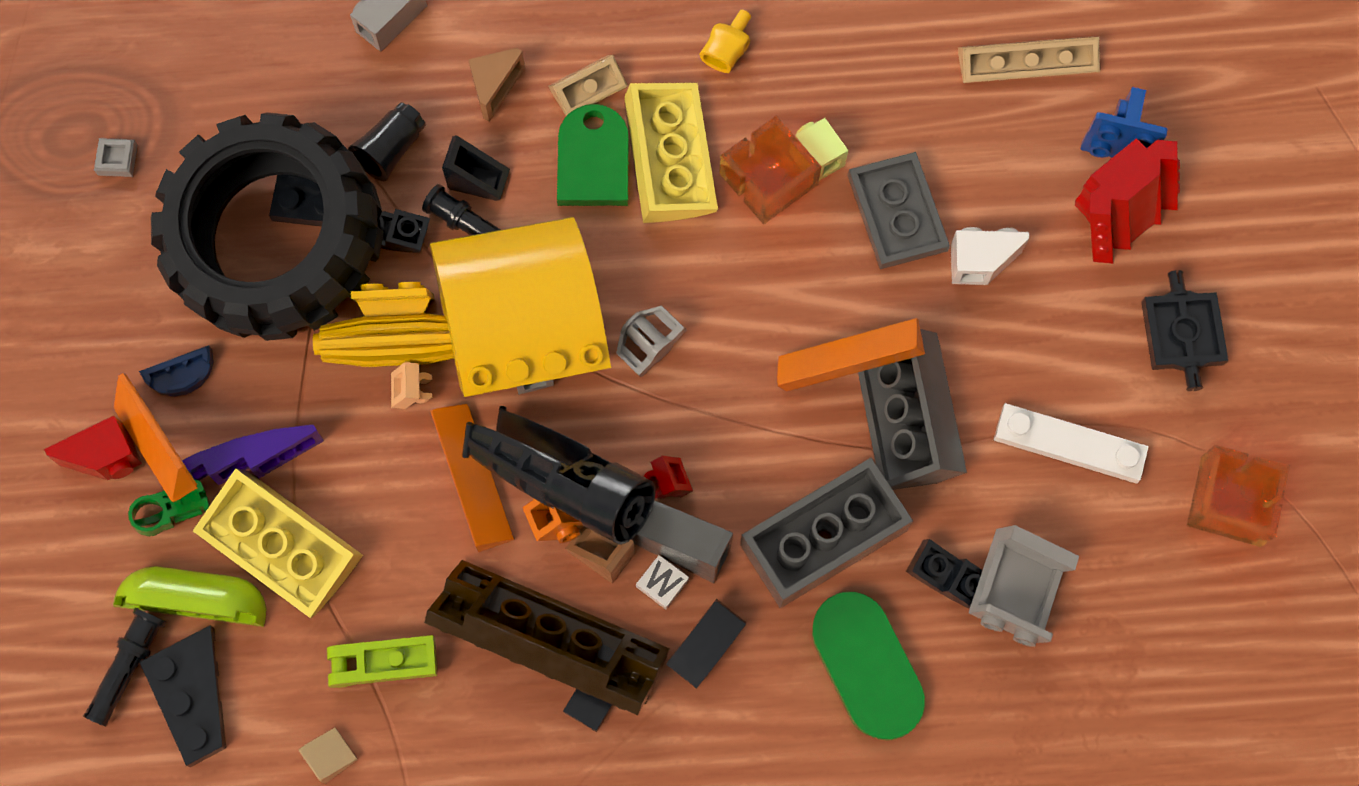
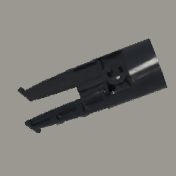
[462,406,656,545]

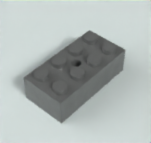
[740,458,913,608]

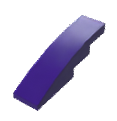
[182,424,324,485]

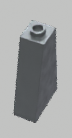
[631,500,733,583]

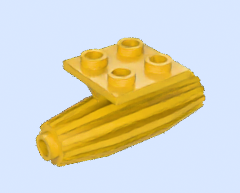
[313,282,454,367]

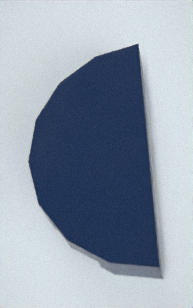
[139,345,214,397]

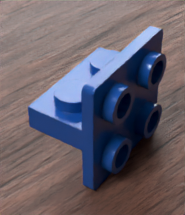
[1080,87,1168,158]

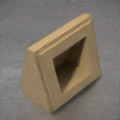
[299,728,358,784]

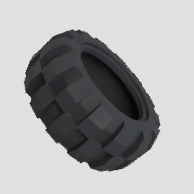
[151,112,384,341]

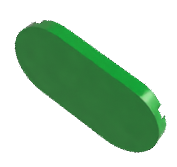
[812,592,925,741]

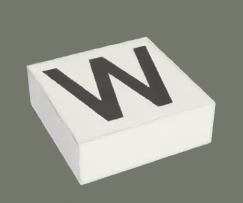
[636,555,689,609]

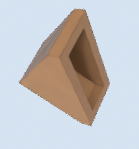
[468,48,525,122]
[565,526,635,584]

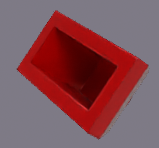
[44,415,142,480]

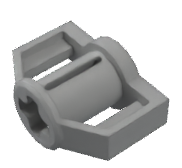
[616,306,687,377]

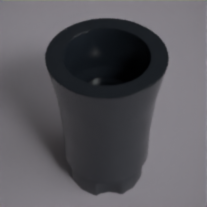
[348,102,426,182]

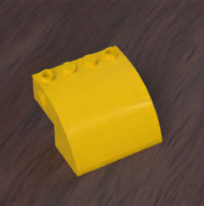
[430,217,611,397]

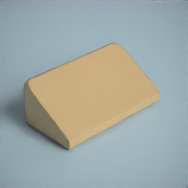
[548,55,628,116]

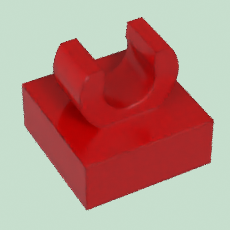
[643,455,693,499]

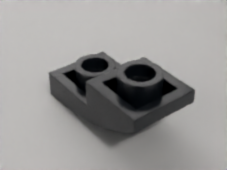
[378,209,430,253]
[906,539,983,609]
[666,599,747,688]

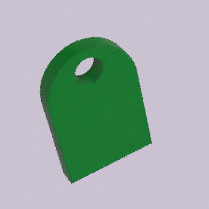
[557,104,629,206]

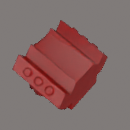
[1075,138,1180,264]

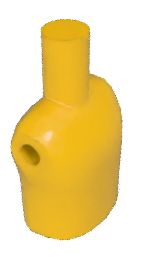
[699,10,751,73]

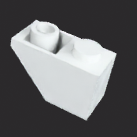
[951,227,1029,285]

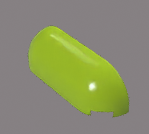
[113,566,266,627]

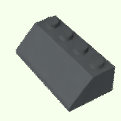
[858,329,967,490]

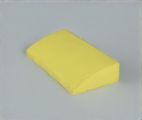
[624,83,718,223]
[193,468,363,618]

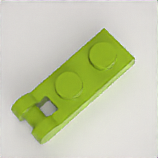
[327,635,438,688]

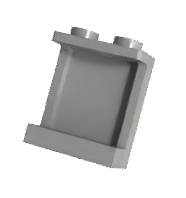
[969,525,1079,647]

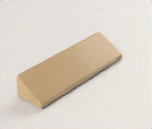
[958,36,1100,83]

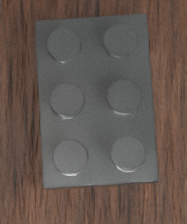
[847,152,950,270]

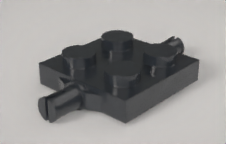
[1141,270,1229,392]

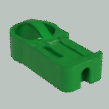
[128,480,210,537]

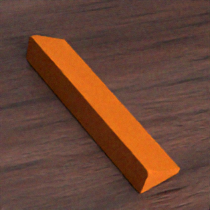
[777,318,925,392]
[114,373,197,502]
[430,404,514,553]

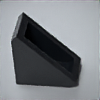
[442,135,510,201]

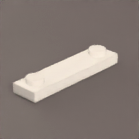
[994,403,1149,484]

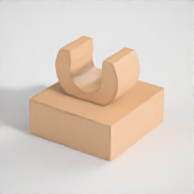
[391,362,432,409]

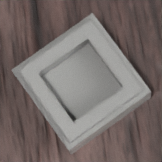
[94,138,138,177]

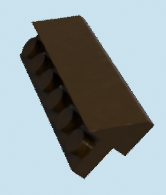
[424,560,670,715]

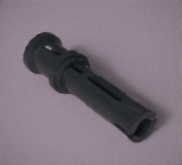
[422,184,501,235]
[83,607,167,727]

